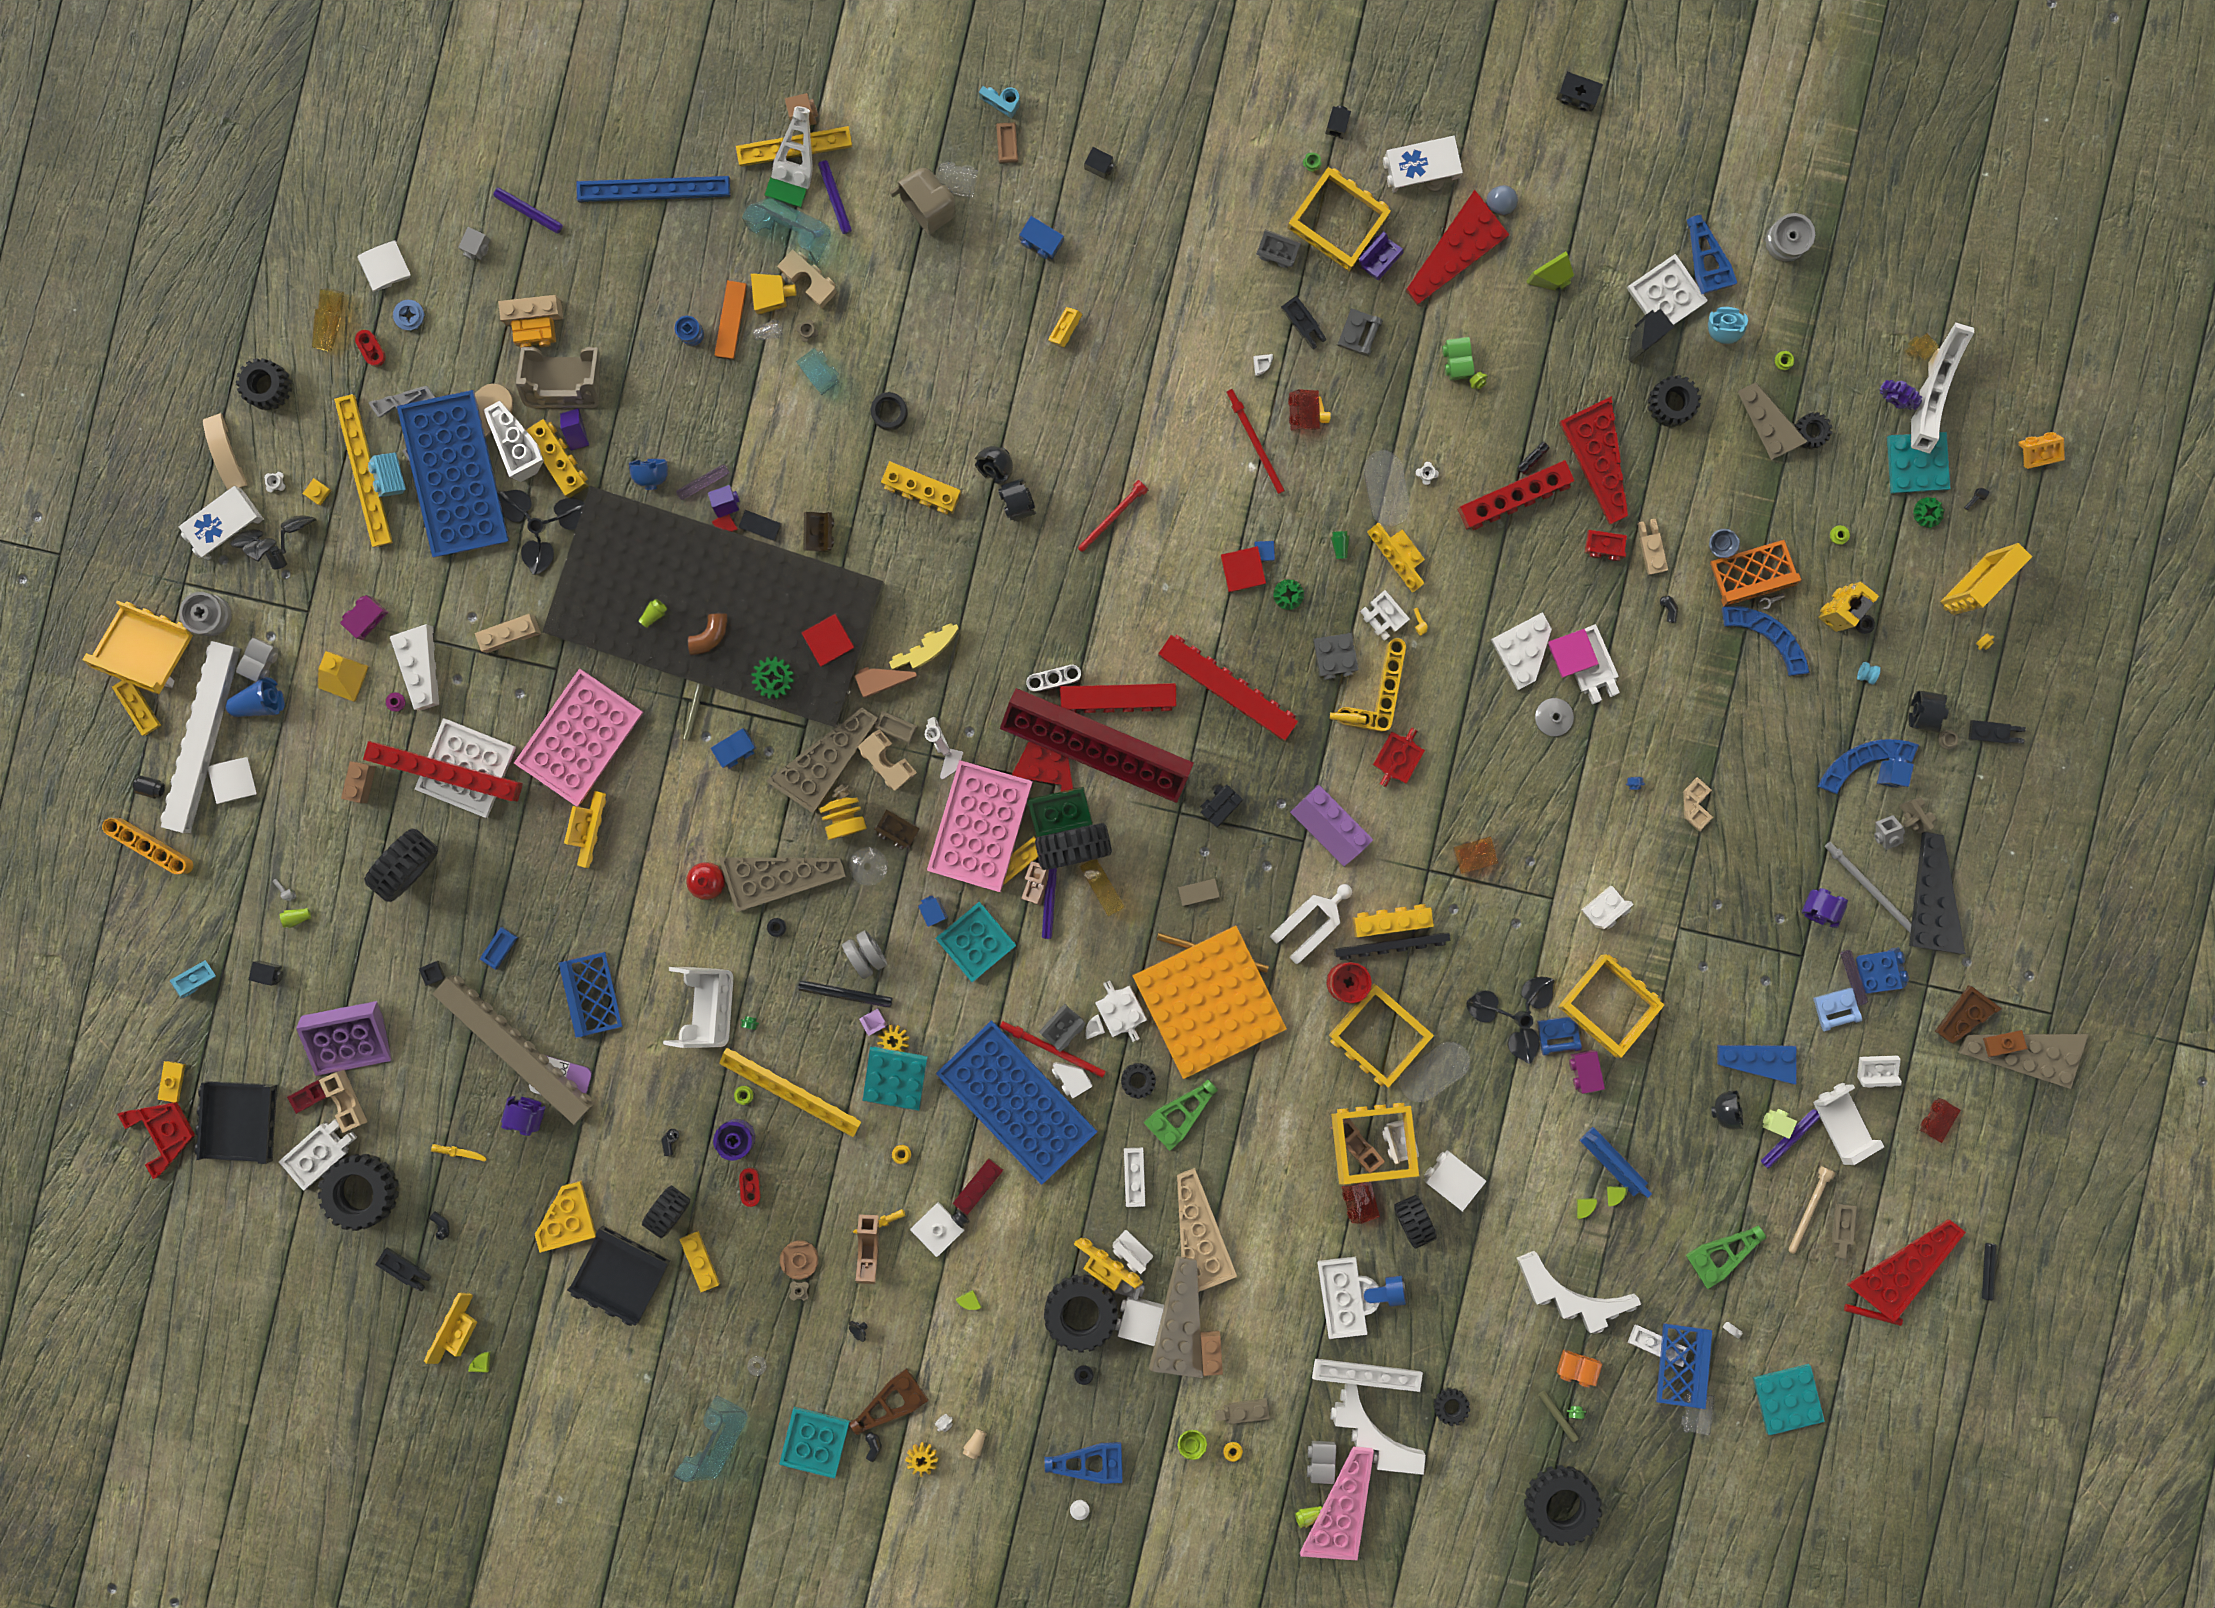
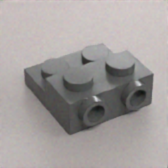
[1313,633,1358,680]

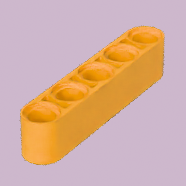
[102,818,193,874]

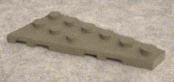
[766,708,879,813]
[719,857,847,912]
[1958,1034,2088,1089]
[1149,1256,1203,1378]

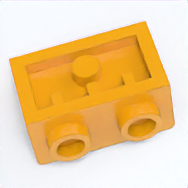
[2019,432,2065,469]

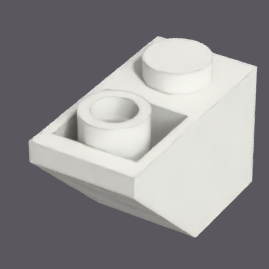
[1052,1061,1092,1098]

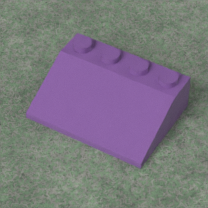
[296,1001,391,1076]

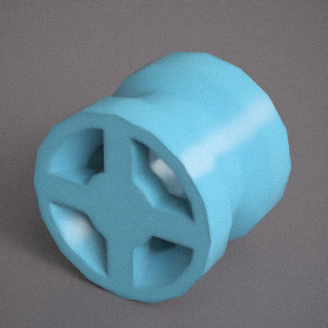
[1857,662,1880,685]

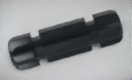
[1517,442,1550,474]

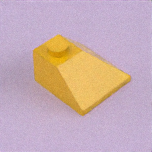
[318,651,369,702]

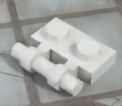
[1360,590,1410,641]

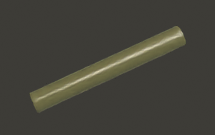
[682,683,704,741]
[1539,1391,1579,1442]

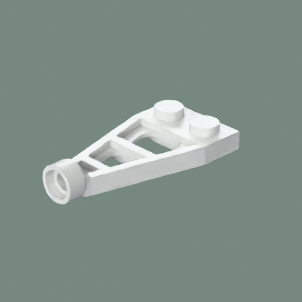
[771,106,813,189]
[925,717,951,756]

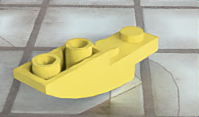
[889,623,959,670]

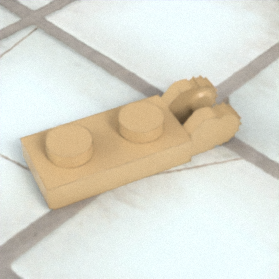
[1638,519,1668,575]

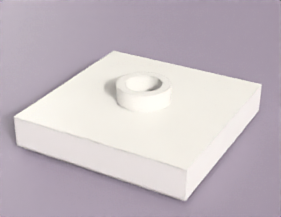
[910,1202,965,1257]

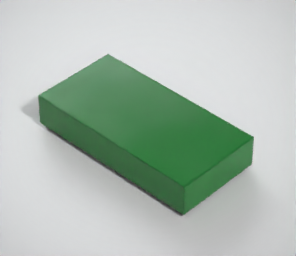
[764,177,807,209]

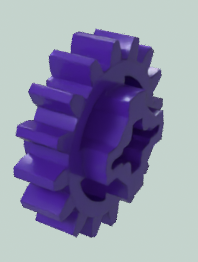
[1879,380,1922,410]

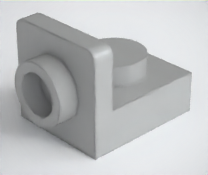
[1115,1279,1145,1301]

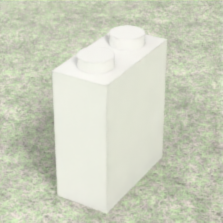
[1424,1150,1486,1212]
[1115,1296,1164,1346]

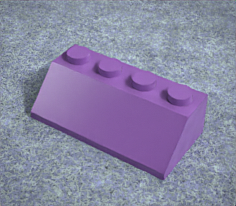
[1290,785,1373,867]

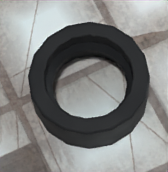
[870,392,908,431]

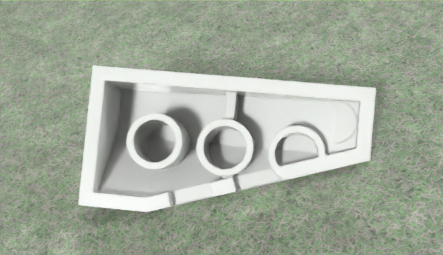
[484,401,544,482]

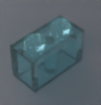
[796,348,839,396]

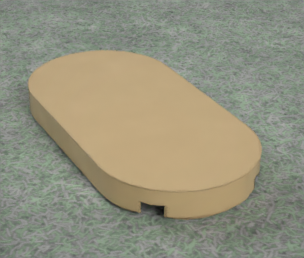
[475,384,513,439]

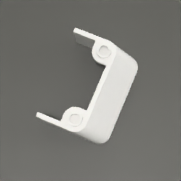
[663,967,733,1048]

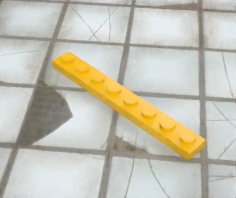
[334,394,393,548]
[719,1048,861,1137]

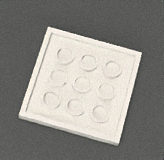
[415,718,516,818]

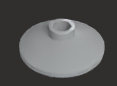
[1535,698,1574,736]

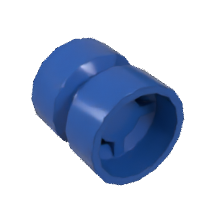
[674,315,704,346]

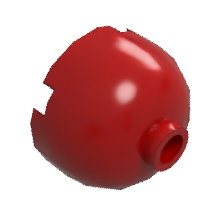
[686,862,725,900]

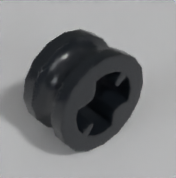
[951,1209,970,1229]

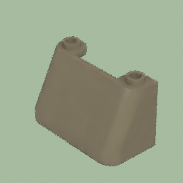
[516,347,600,408]

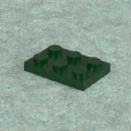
[1028,787,1093,837]

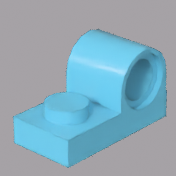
[979,86,1020,119]
[170,960,216,999]

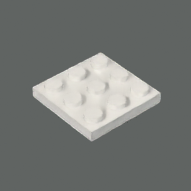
[1627,254,1708,325]

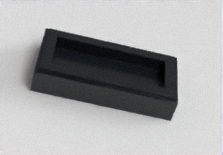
[738,510,782,542]

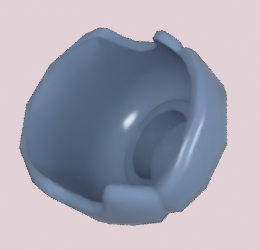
[1486,185,1518,215]
[1709,529,1740,558]

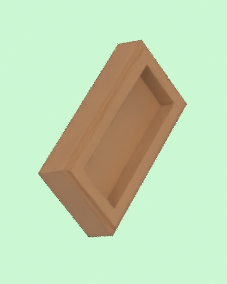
[996,122,1018,163]

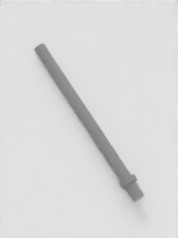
[1825,842,1911,933]

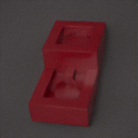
[287,1078,327,1114]

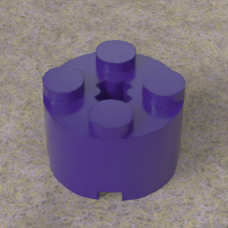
[1801,888,1848,928]
[501,1096,546,1136]
[713,1119,755,1161]

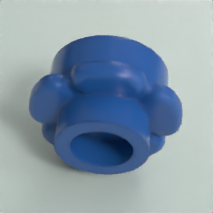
[1626,777,1645,790]

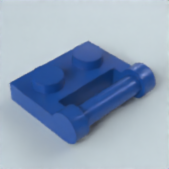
[1537,1017,1582,1056]

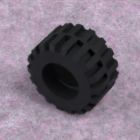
[236,358,292,410]
[1648,375,1701,427]
[642,1185,691,1239]
[1394,1195,1437,1249]

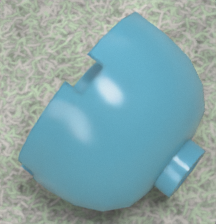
[1708,307,1748,344]

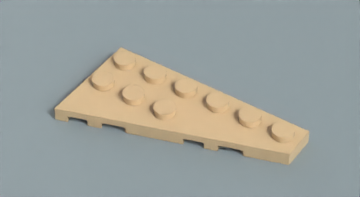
[1177,1168,1237,1292]

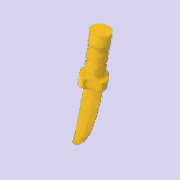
[431,1144,487,1161]
[853,1209,906,1234]

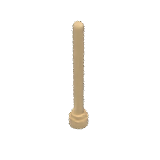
[1789,1166,1836,1254]

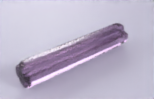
[676,464,729,500]
[1840,950,1868,1005]

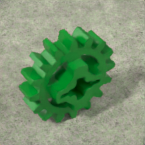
[751,657,794,699]

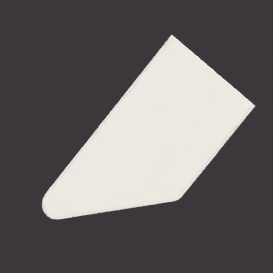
[940,748,963,779]

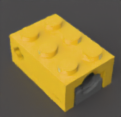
[1818,582,1879,632]

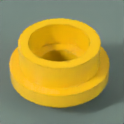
[1976,633,1995,650]
[892,1145,911,1164]
[1223,1442,1243,1462]

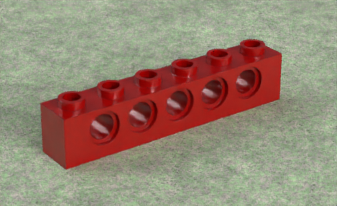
[1457,460,1575,531]

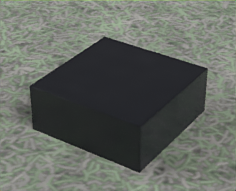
[418,961,445,986]

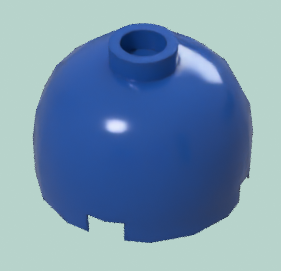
[629,459,668,490]

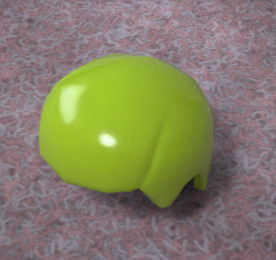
[1177,1430,1207,1460]

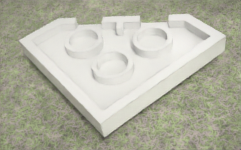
[1491,612,1552,690]

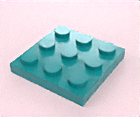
[1887,432,1950,494]
[935,901,1016,982]
[862,1046,928,1111]
[1753,1364,1825,1435]
[779,1406,850,1479]

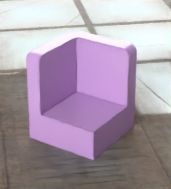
[859,1008,887,1036]

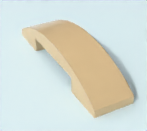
[203,413,247,490]

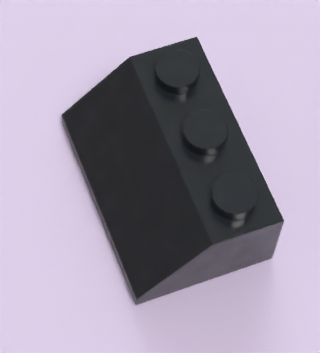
[1628,308,1675,363]

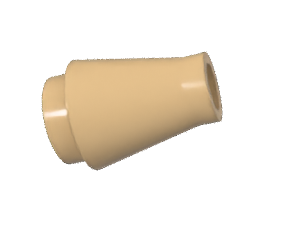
[963,1429,987,1460]

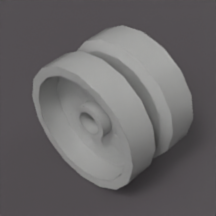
[1765,213,1815,262]
[179,592,232,636]
[842,930,888,979]

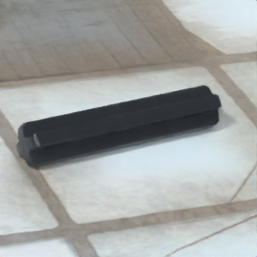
[1982,1243,1997,1301]

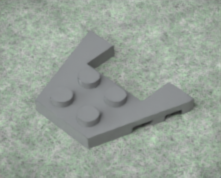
[369,386,436,460]

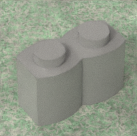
[236,638,278,682]
[1307,1441,1336,1484]

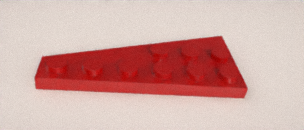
[1406,190,1509,305]
[1559,396,1628,525]
[1846,1219,1966,1323]

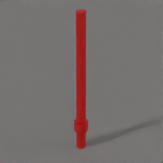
[1226,389,1285,494]
[999,1021,1106,1078]

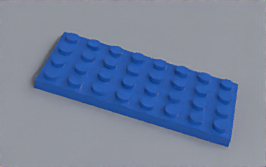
[397,390,510,558]
[936,1020,1097,1185]

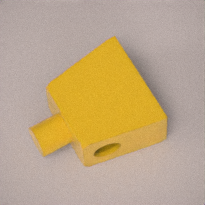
[751,274,797,314]

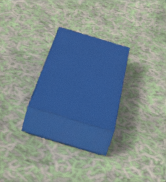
[480,927,518,970]

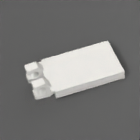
[1574,624,1620,705]
[279,1119,357,1191]

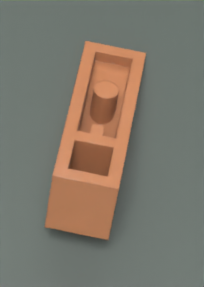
[855,667,918,698]

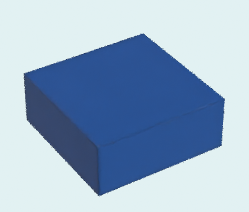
[1254,541,1275,561]

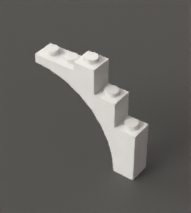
[1911,322,1974,453]
[1517,1251,1641,1334]
[1331,1383,1426,1475]

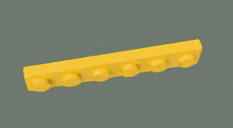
[736,126,853,167]

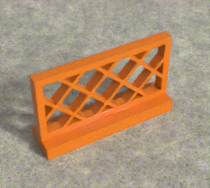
[1710,540,1801,607]

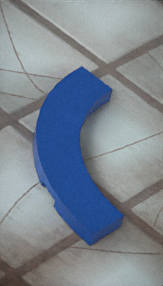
[1722,606,1809,676]
[1818,739,1919,794]

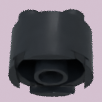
[998,478,1036,522]
[1909,691,1949,733]

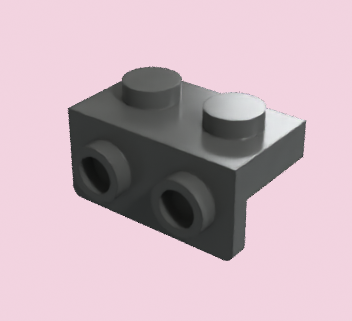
[1256,229,1301,268]
[1039,1004,1086,1052]

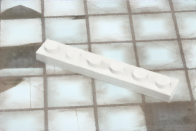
[1312,1359,1423,1392]

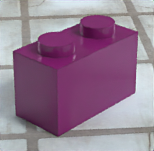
[340,595,389,640]
[1569,1050,1605,1094]

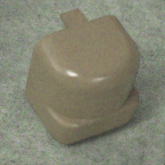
[890,168,956,235]

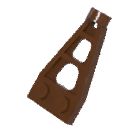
[849,1368,929,1436]

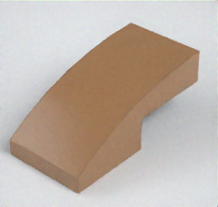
[1021,861,1049,905]

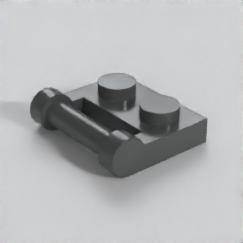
[1337,308,1383,356]

